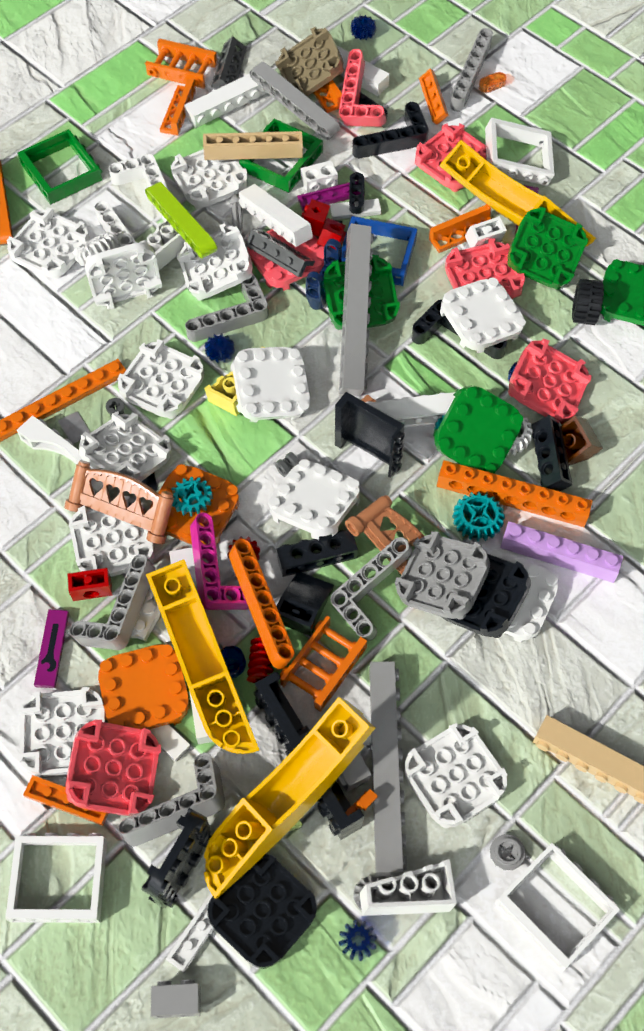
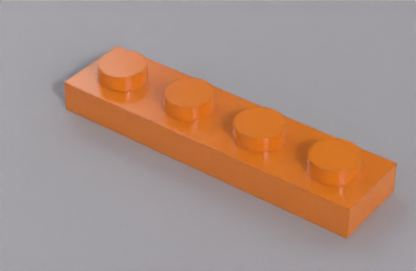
[419,68,449,125]
[23,775,109,826]

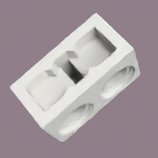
[300,160,338,193]

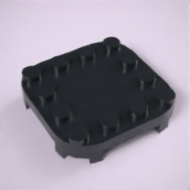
[442,554,531,638]
[142,808,211,908]
[207,854,317,969]

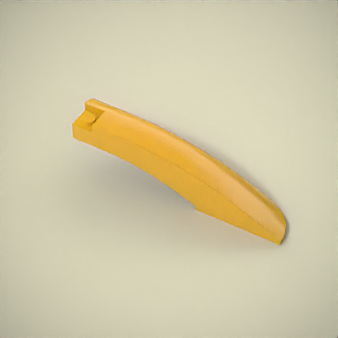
[440,140,596,247]
[146,559,260,754]
[204,697,375,898]

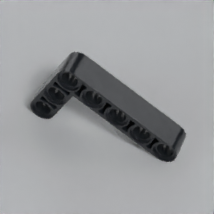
[352,102,429,158]
[411,299,507,359]

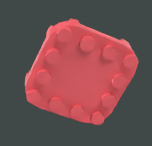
[415,123,486,192]
[247,229,324,291]
[445,238,525,299]
[508,338,592,424]
[66,720,161,816]

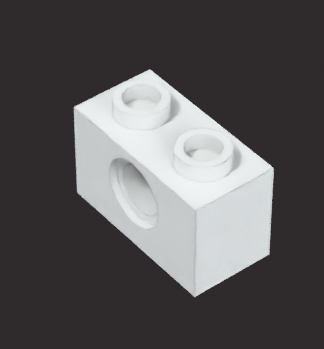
[465,216,507,248]

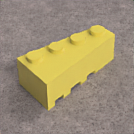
[204,346,265,416]

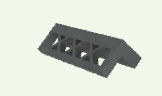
[211,36,247,90]
[246,230,315,277]

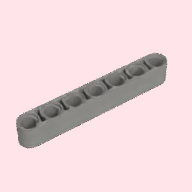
[450,28,493,111]
[249,61,340,140]

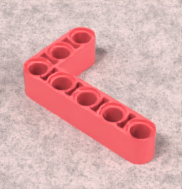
[339,49,387,127]

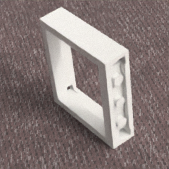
[485,117,554,186]
[5,833,107,923]
[495,843,620,972]

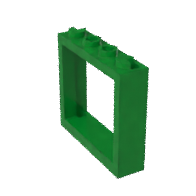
[239,119,323,193]
[17,129,102,205]

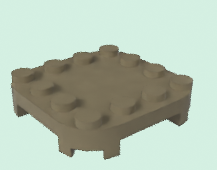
[275,27,344,96]

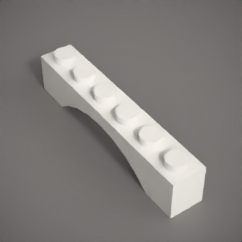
[17,416,113,495]

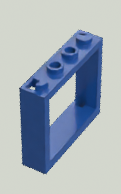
[342,216,417,286]

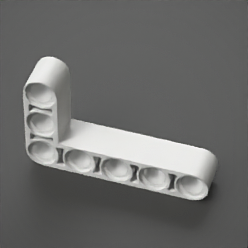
[109,154,168,221]
[94,201,136,247]

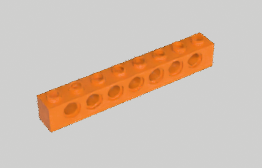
[437,460,592,527]

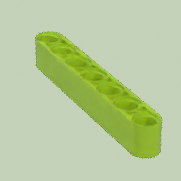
[145,182,217,259]

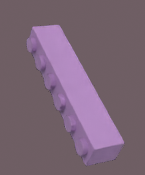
[500,521,623,583]

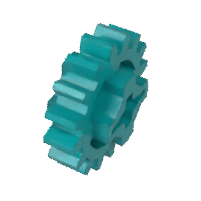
[172,477,213,516]

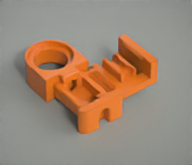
[345,789,378,816]

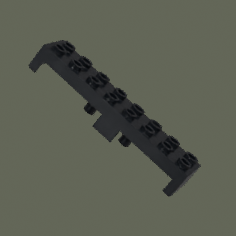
[253,672,364,840]

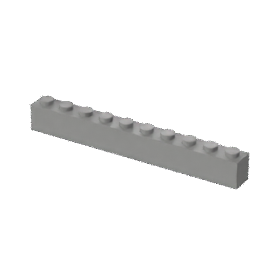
[339,223,374,397]
[369,661,407,877]

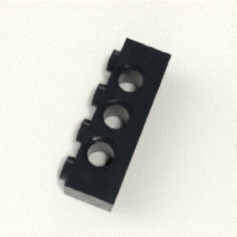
[531,415,572,492]
[276,530,358,577]

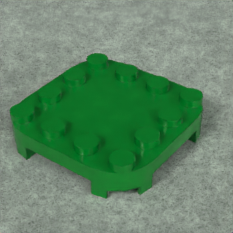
[507,207,588,289]
[323,255,400,330]
[601,259,644,326]
[433,385,523,474]

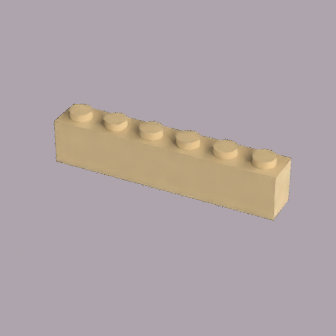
[203,131,303,160]
[533,715,644,804]

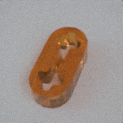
[479,72,507,93]

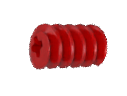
[247,637,273,683]

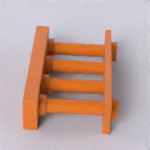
[145,38,217,89]
[280,616,367,712]

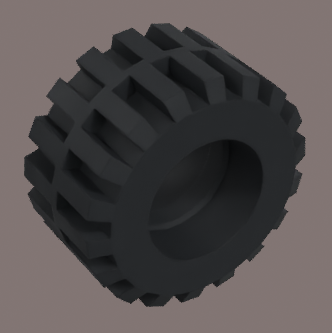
[572,279,604,325]

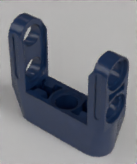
[306,239,342,310]

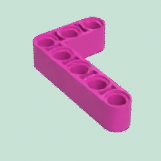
[190,512,249,610]

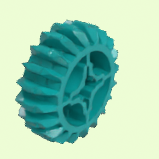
[452,491,505,542]

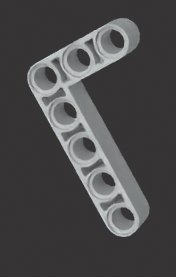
[185,274,268,342]
[331,537,412,641]
[69,554,156,650]
[118,752,225,847]

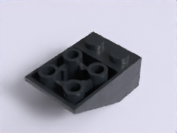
[276,571,334,636]

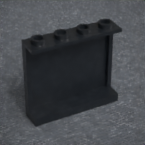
[335,392,405,478]

